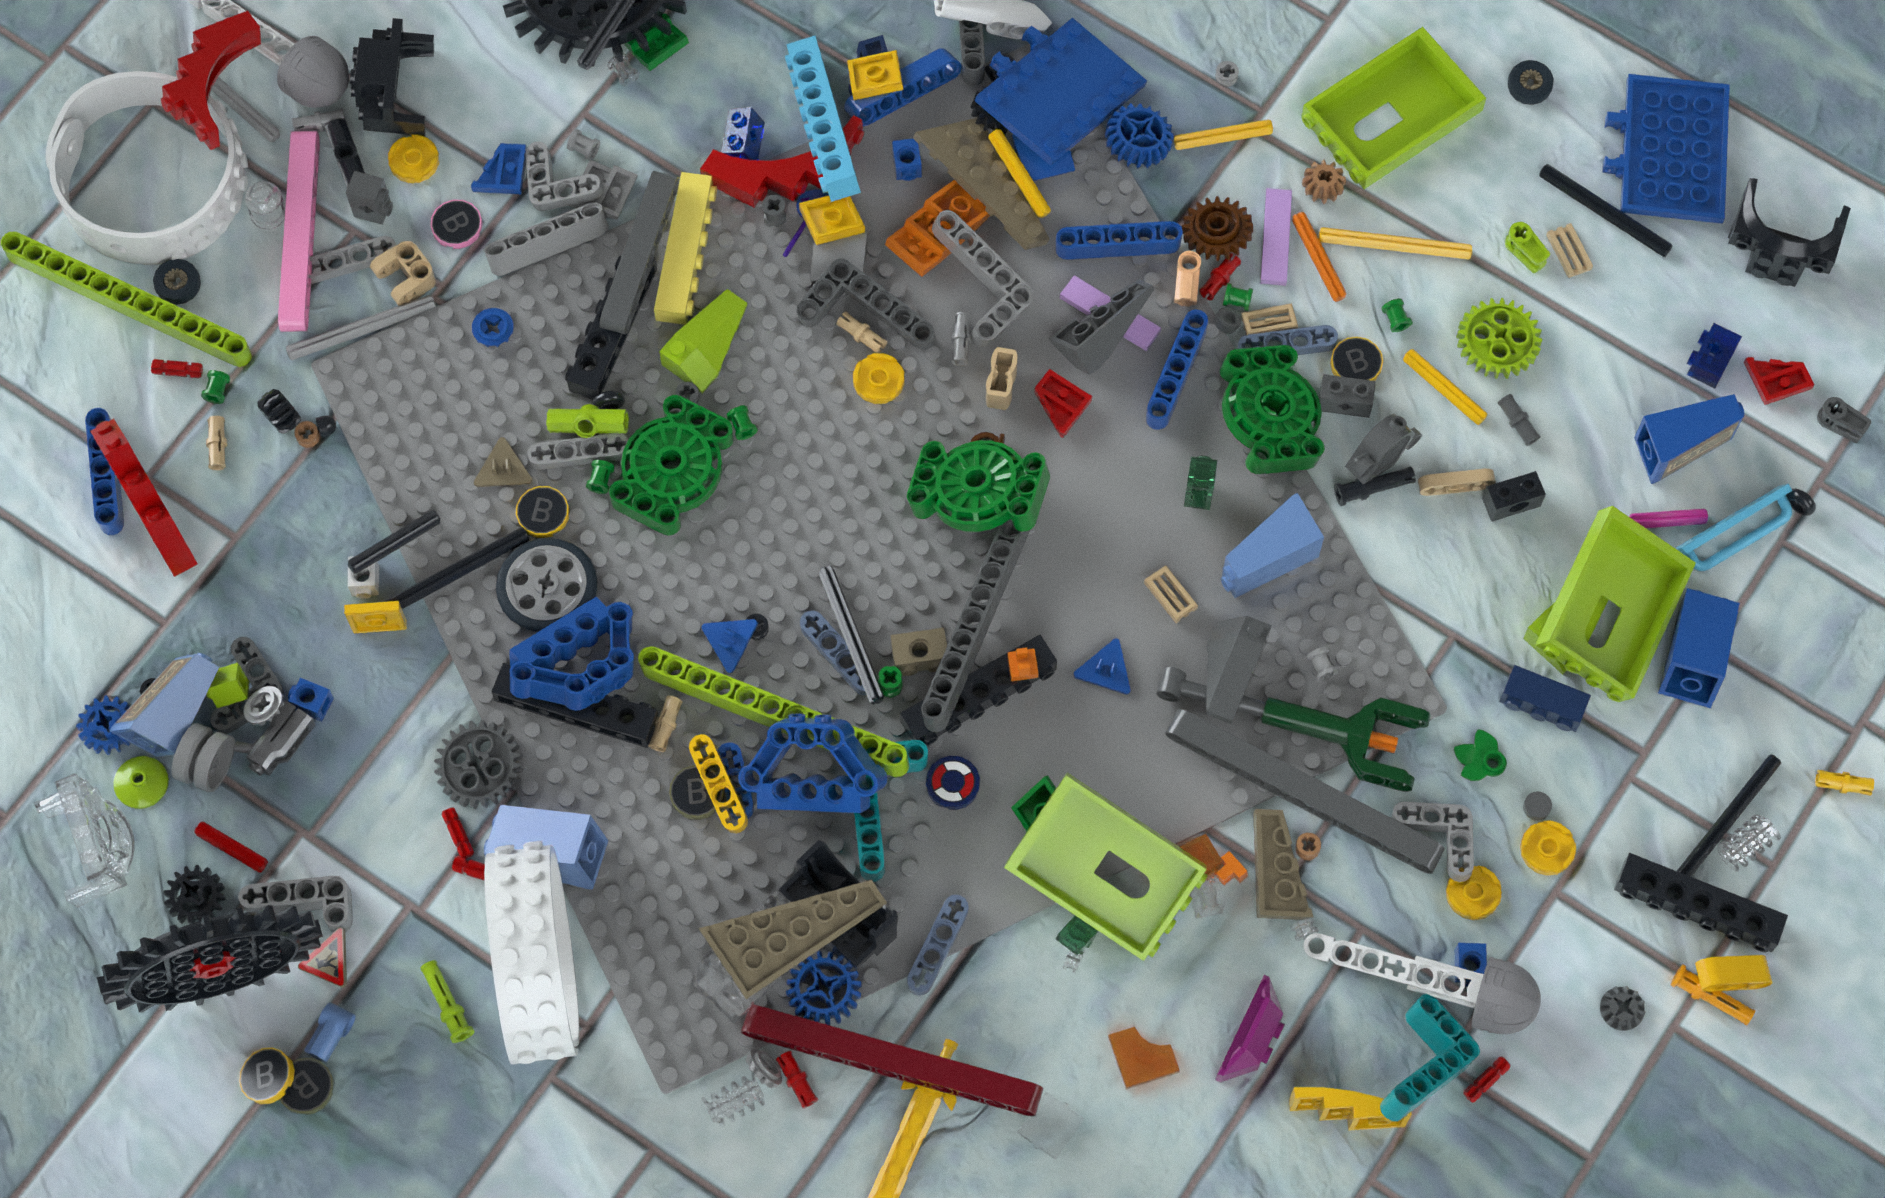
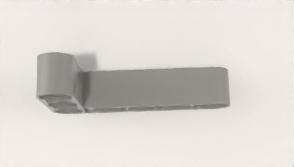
[932,210,1034,347]

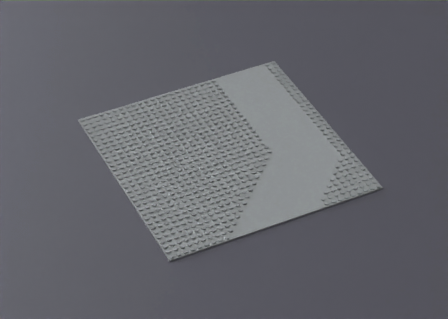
[311,44,1447,1094]

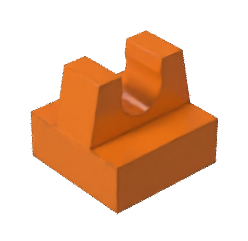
[1007,648,1039,681]
[1216,851,1248,885]

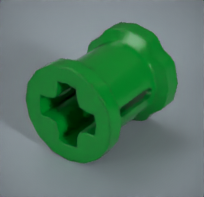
[1223,283,1253,312]
[1381,298,1413,332]
[201,370,231,404]
[726,405,758,440]
[586,460,615,494]
[878,666,903,698]

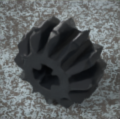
[257,389,301,434]

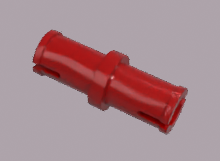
[1199,253,1241,301]
[775,1050,818,1109]

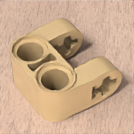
[370,241,436,306]

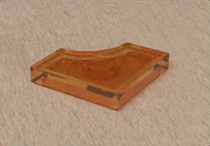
[1108,1027,1180,1090]

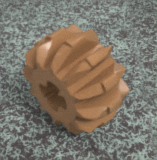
[1302,159,1346,204]

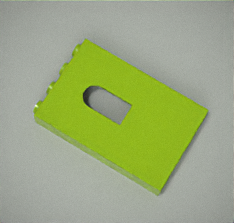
[1301,26,1486,189]
[1535,506,1696,702]
[1004,772,1208,961]

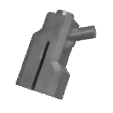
[234,699,316,776]

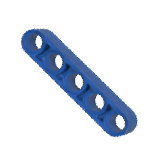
[844,48,962,126]
[1055,221,1183,260]
[1146,309,1208,430]
[85,408,124,535]

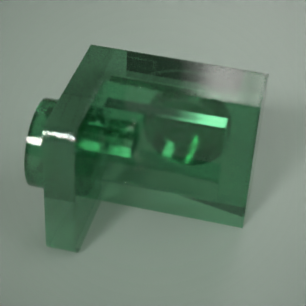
[1056,916,1098,956]

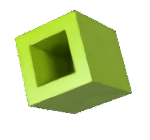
[206,663,250,709]

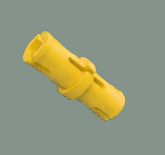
[1815,769,1874,796]

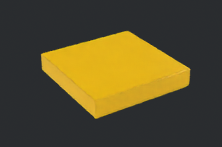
[847,50,904,100]
[799,196,865,245]
[344,601,407,634]

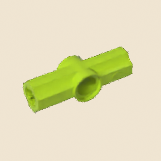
[546,404,629,438]

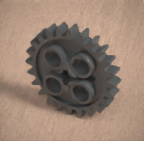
[434,720,523,809]

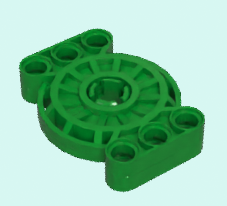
[1219,345,1325,474]
[609,395,734,536]
[906,440,1050,532]

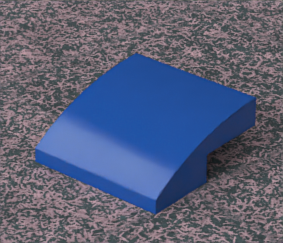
[1011,134,1075,182]

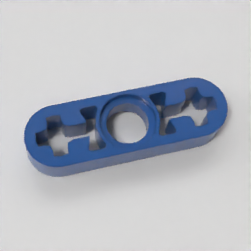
[718,742,754,820]

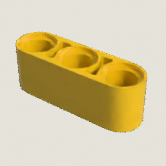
[1695,955,1773,992]

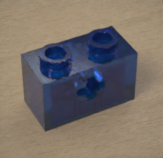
[721,107,765,160]
[1686,323,1742,388]

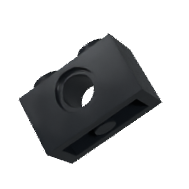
[1482,471,1546,522]

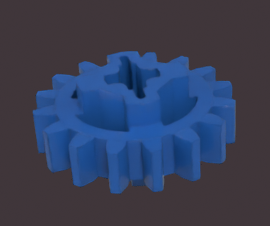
[76,695,130,755]

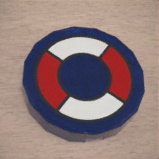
[926,755,980,810]

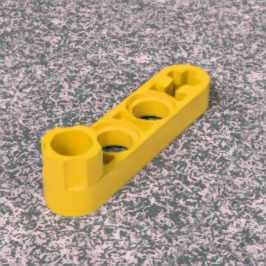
[689,734,748,833]

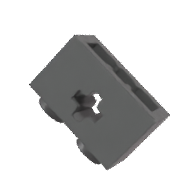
[346,171,393,225]
[1319,374,1376,418]

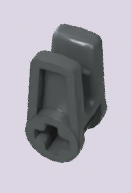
[1817,397,1871,443]

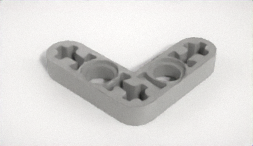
[525,142,604,211]
[1391,802,1474,882]

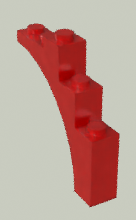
[161,10,261,150]
[700,115,865,208]
[90,419,198,577]

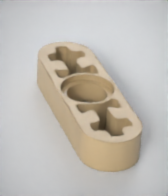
[1418,469,1496,496]

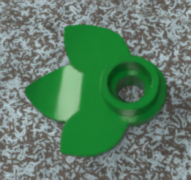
[1454,729,1507,781]

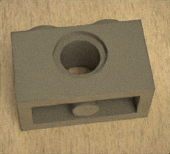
[890,627,947,676]

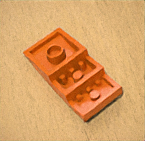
[885,180,990,277]

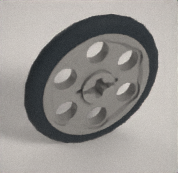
[496,538,598,632]

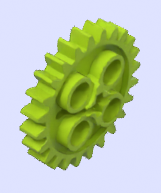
[1456,298,1543,379]

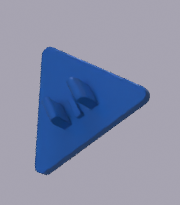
[701,619,758,674]
[1074,638,1131,695]

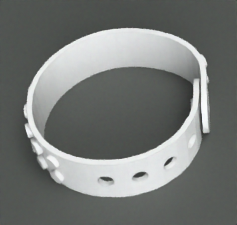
[46,71,248,265]
[484,841,579,1065]

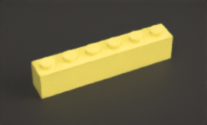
[654,172,717,325]

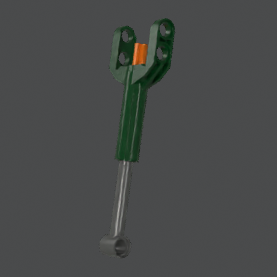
[1156,667,1431,792]

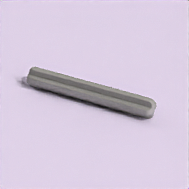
[211,77,280,142]

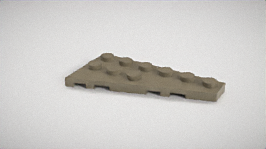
[913,118,1050,250]
[698,880,887,999]

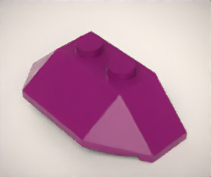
[1215,975,1285,1082]

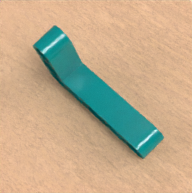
[854,740,928,882]
[1380,994,1480,1122]

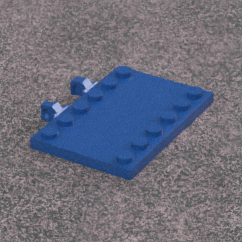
[975,18,1147,166]
[1602,74,1730,224]

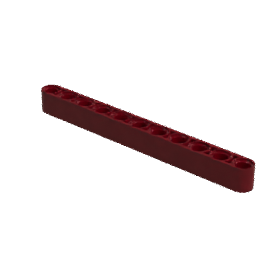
[741,1004,1044,1117]

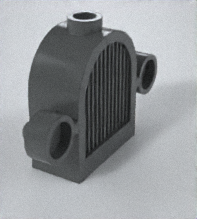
[1345,414,1422,485]

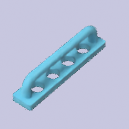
[1675,483,1792,571]

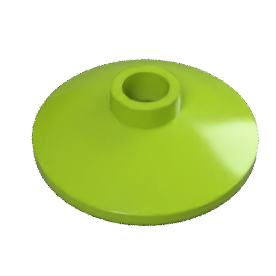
[113,756,169,809]

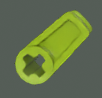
[1505,222,1550,273]

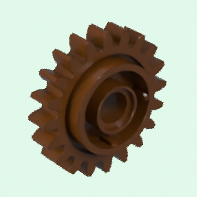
[1182,196,1253,261]

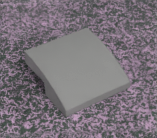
[569,160,637,219]
[810,234,867,286]

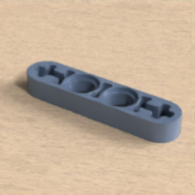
[1237,325,1338,355]
[800,611,866,695]
[907,895,969,996]

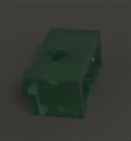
[1183,455,1218,510]

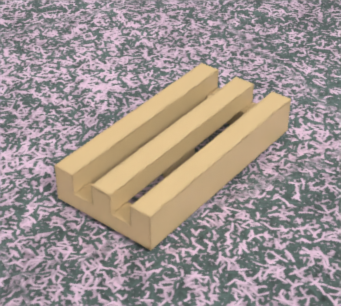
[1546,223,1593,278]
[1241,303,1298,335]
[1144,565,1198,623]

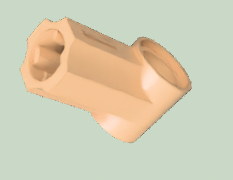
[1174,251,1201,307]

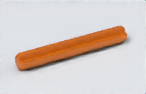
[1292,212,1347,302]

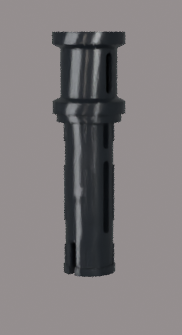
[1334,466,1416,506]

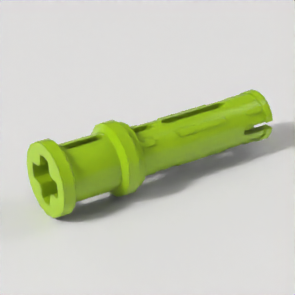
[420,960,475,1043]

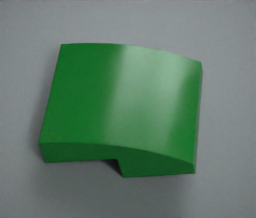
[624,13,689,71]

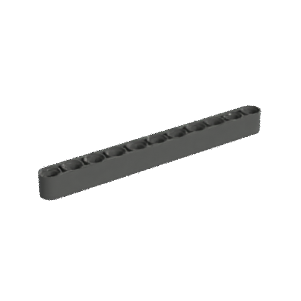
[921,519,1030,732]
[1165,709,1445,874]

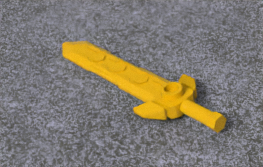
[868,1039,958,1198]

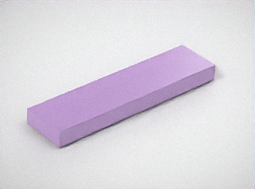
[1260,188,1292,286]
[1060,275,1161,351]

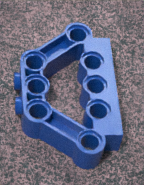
[509,597,634,711]
[738,714,887,813]

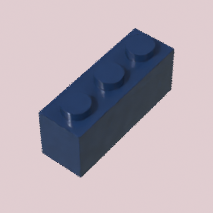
[1499,665,1591,732]

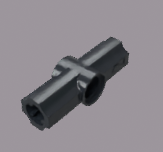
[325,119,365,188]

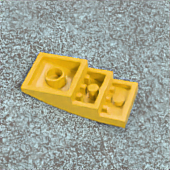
[1289,1087,1412,1130]

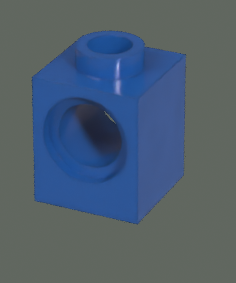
[892,139,922,181]
[288,678,334,722]
[1454,943,1487,987]

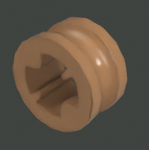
[294,421,320,448]
[1295,833,1321,860]

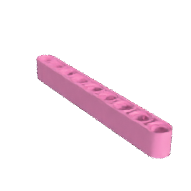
[278,131,320,332]

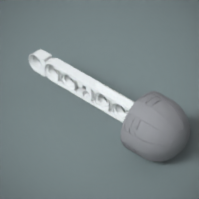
[187,0,349,108]
[1304,933,1541,1034]

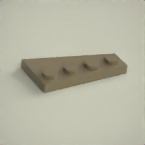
[1253,809,1314,920]

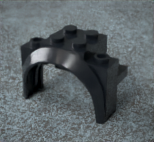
[350,18,435,137]
[1728,178,1851,287]
[777,840,898,970]

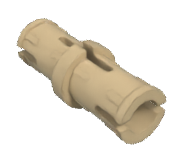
[836,311,887,353]
[206,416,227,470]
[649,695,683,752]

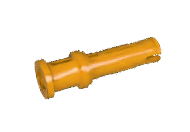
[1670,964,1756,1026]

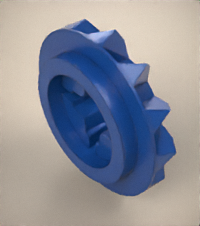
[472,308,514,348]

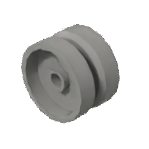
[172,723,235,792]

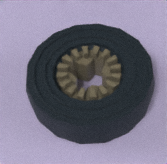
[1508,60,1554,105]
[153,259,201,305]

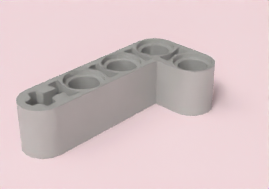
[238,876,353,932]

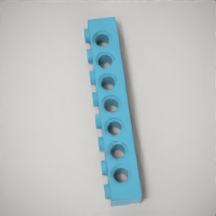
[785,36,861,202]

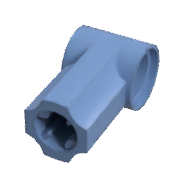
[304,1002,356,1063]

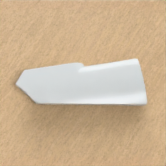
[934,0,1052,40]

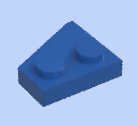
[471,143,527,194]

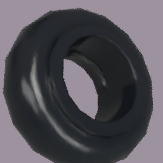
[593,391,625,409]
[1786,488,1816,516]

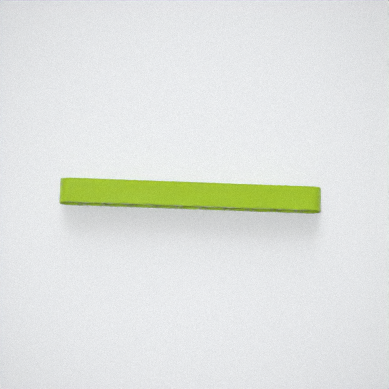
[1,231,252,367]
[638,646,909,777]

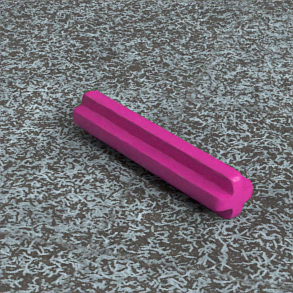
[1629,509,1708,528]

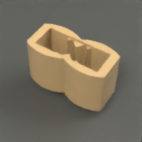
[986,347,1017,410]

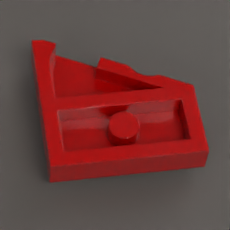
[1743,357,1815,405]
[1034,369,1093,438]

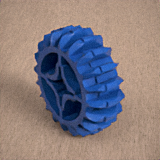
[1105,103,1174,169]
[786,951,862,1025]

